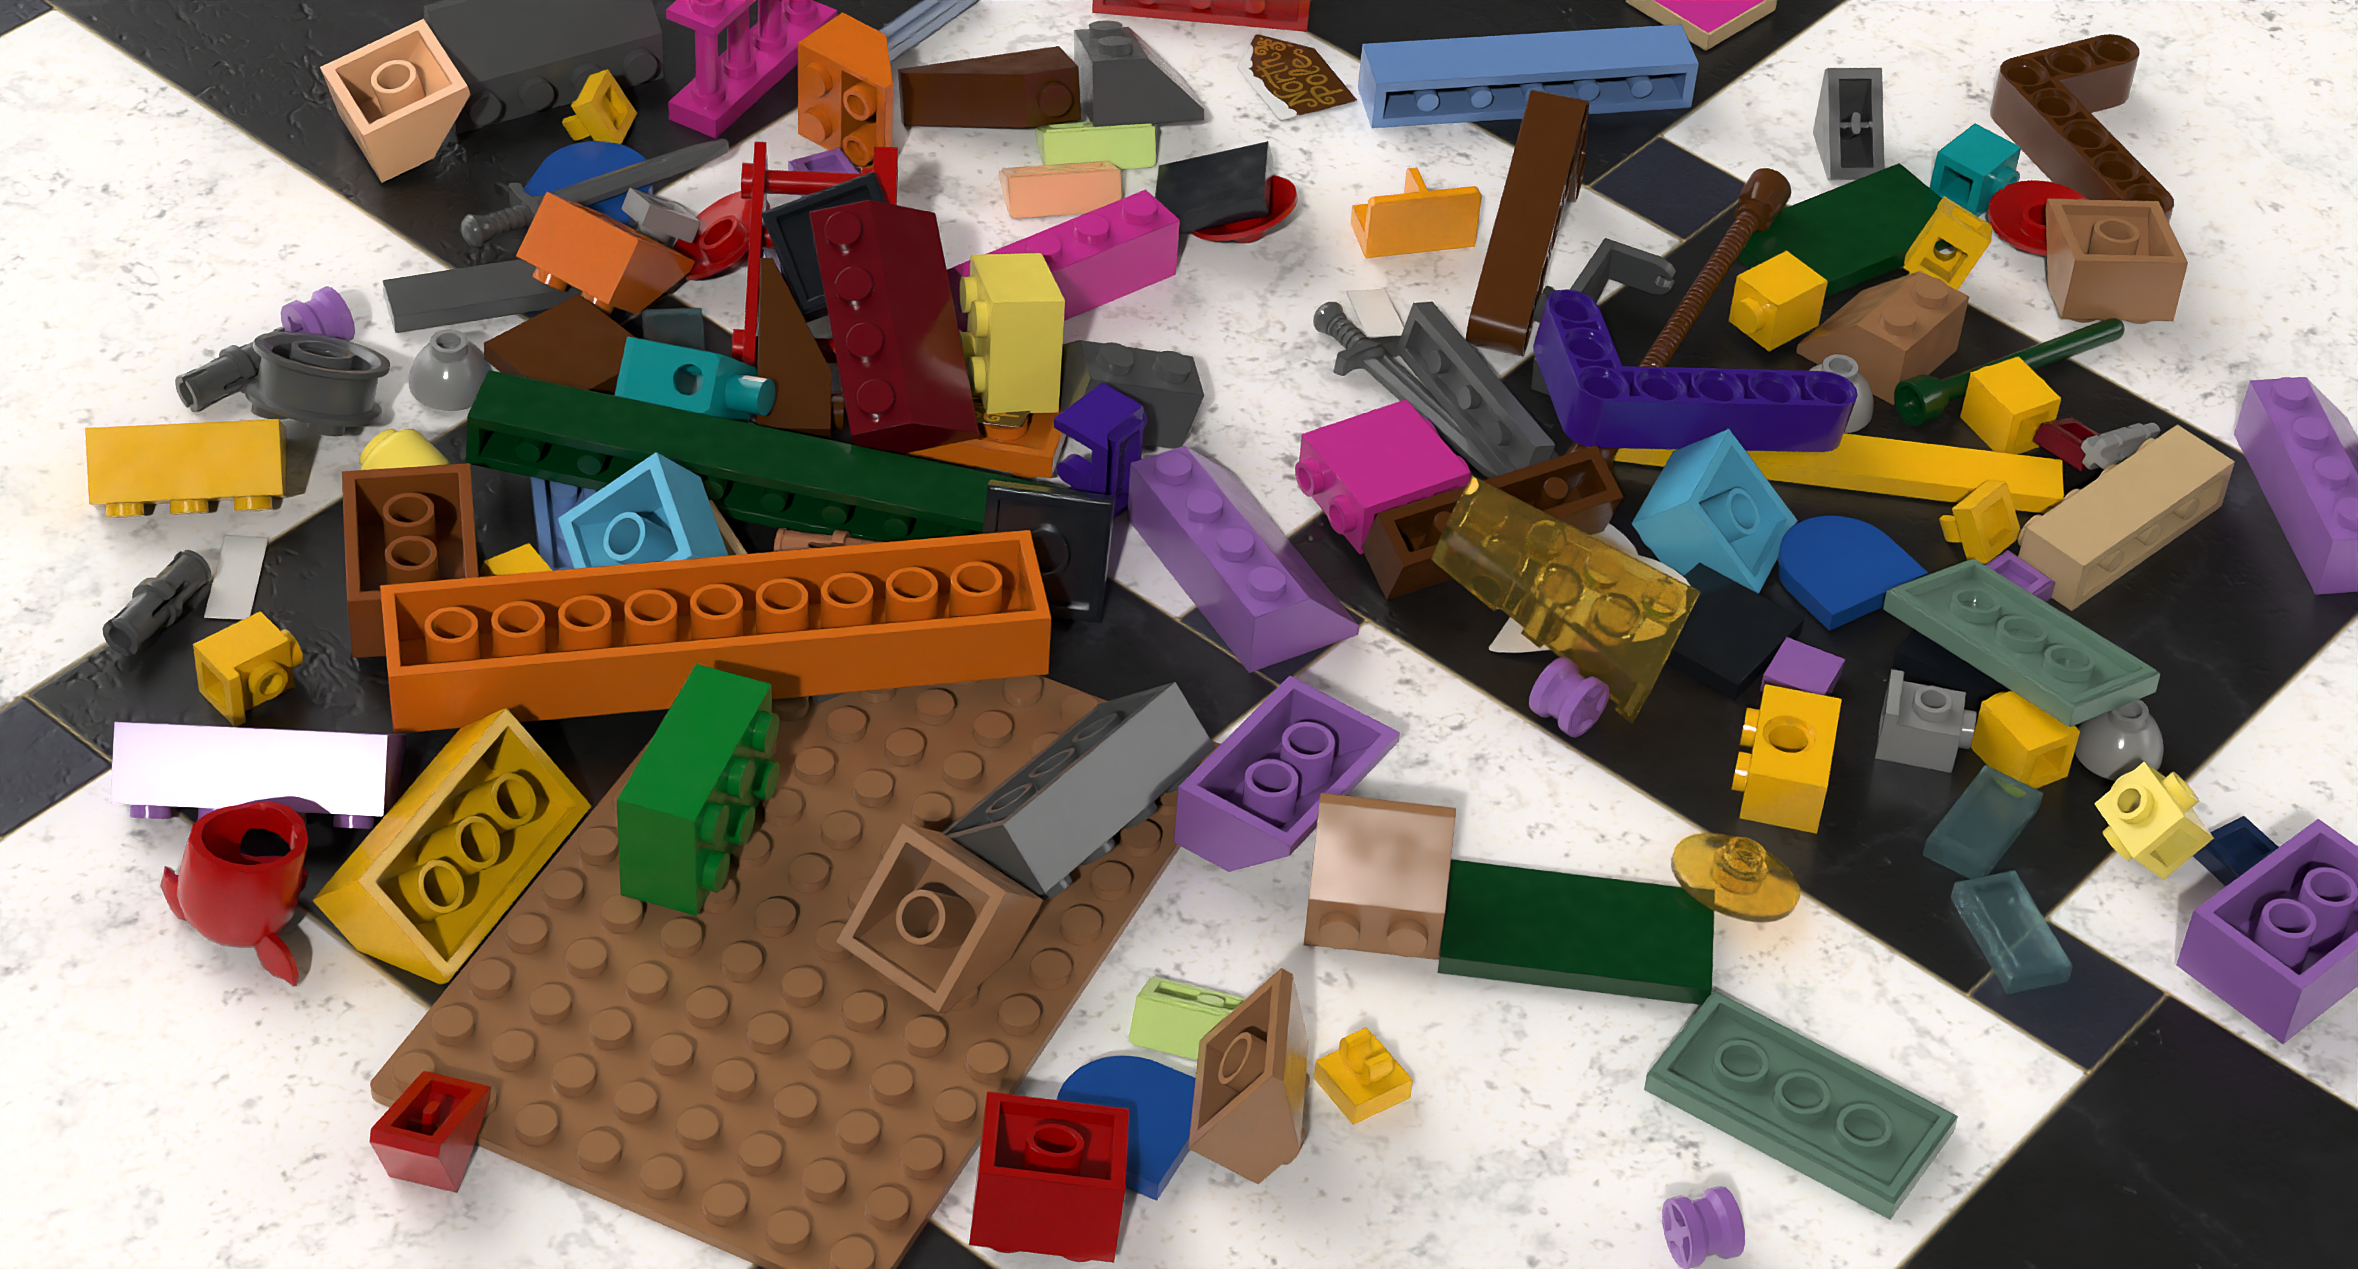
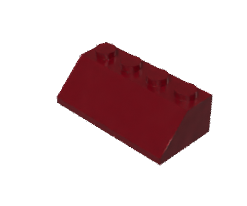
[809,200,980,454]

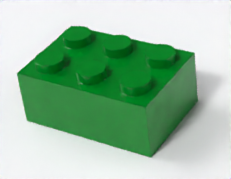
[617,664,780,916]

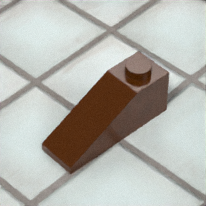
[898,46,1081,128]
[756,258,844,440]

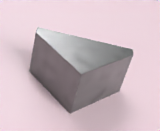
[1813,68,1885,180]

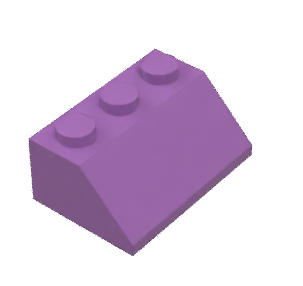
[1174,676,1400,872]

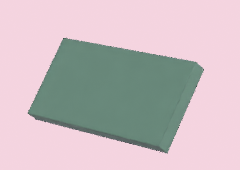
[1883,558,2160,727]
[1644,990,1958,1220]

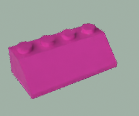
[947,189,1180,332]

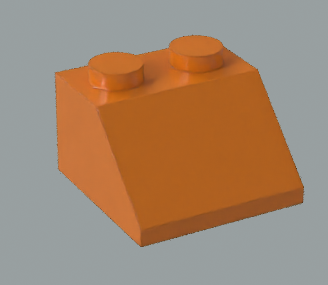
[516,192,695,316]

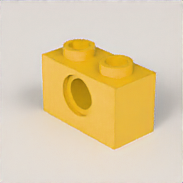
[1731,684,1842,834]

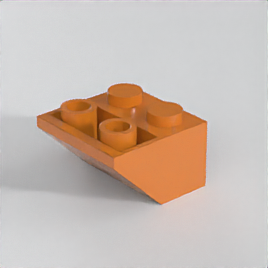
[798,12,893,168]

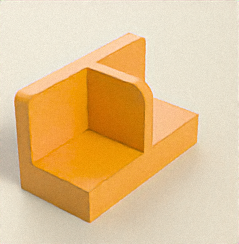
[1350,167,1482,258]

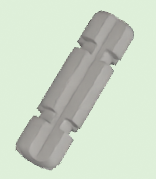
[2081,422,2161,470]

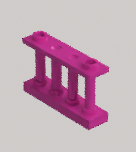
[666,0,837,139]

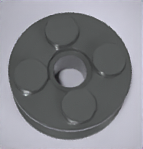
[245,332,390,437]

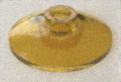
[1671,833,1800,922]

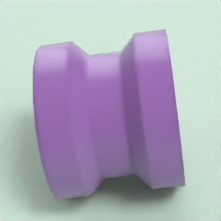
[280,286,355,341]
[1529,657,1610,738]
[1662,1186,1745,1269]

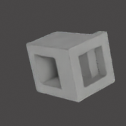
[1875,669,1976,773]

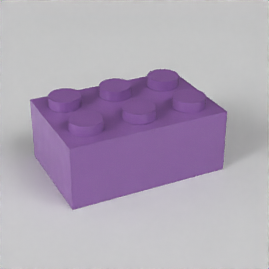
[2176,819,2358,1044]

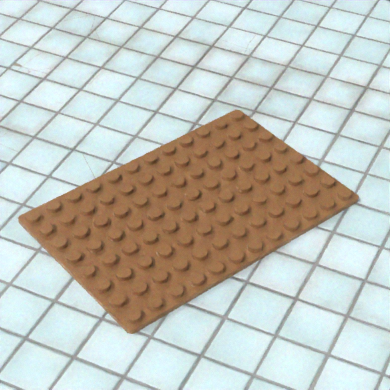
[370,675,1221,1269]

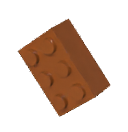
[342,463,478,658]

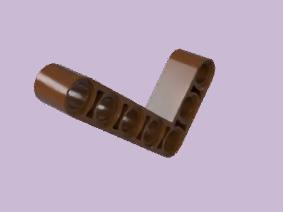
[1990,34,2174,223]
[1466,89,1589,357]

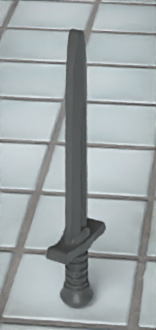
[461,139,729,248]
[1313,302,1499,478]

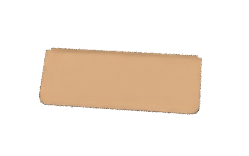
[999,161,1122,219]

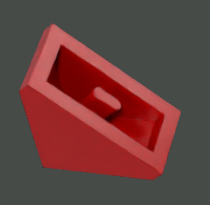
[369,1071,491,1193]

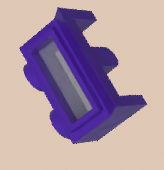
[1054,383,1147,520]

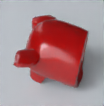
[160,801,309,987]

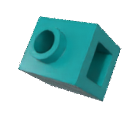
[1930,123,2021,217]

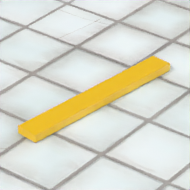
[1614,433,2064,514]

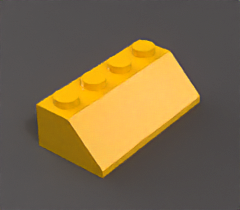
[312,708,591,985]

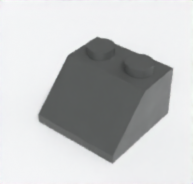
[1074,20,1204,127]
[1059,340,1205,449]

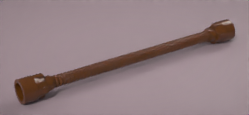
[1565,168,1791,472]

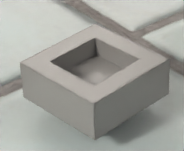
[621,188,700,244]

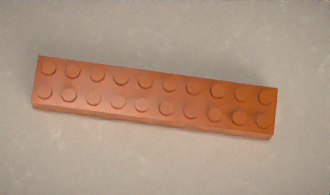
[380,530,1051,734]

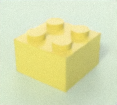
[959,253,1065,414]

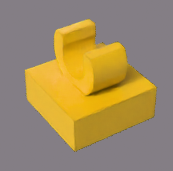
[562,69,637,145]
[1939,480,2021,564]
[1314,1027,1413,1125]

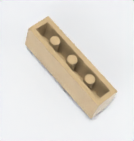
[2018,425,2235,611]

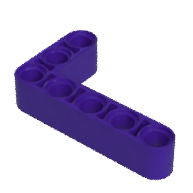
[1533,289,1858,452]

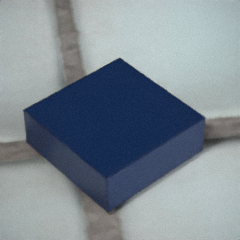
[2193,816,2279,887]

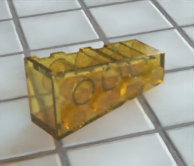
[1431,476,1701,724]

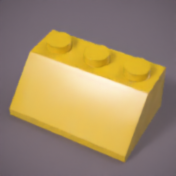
[85,419,287,518]

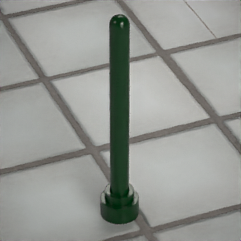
[1894,318,2125,426]

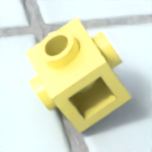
[2094,762,2214,880]

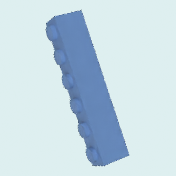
[1358,24,1699,128]

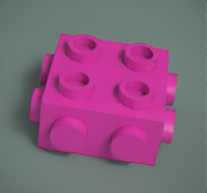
[1295,399,1472,554]

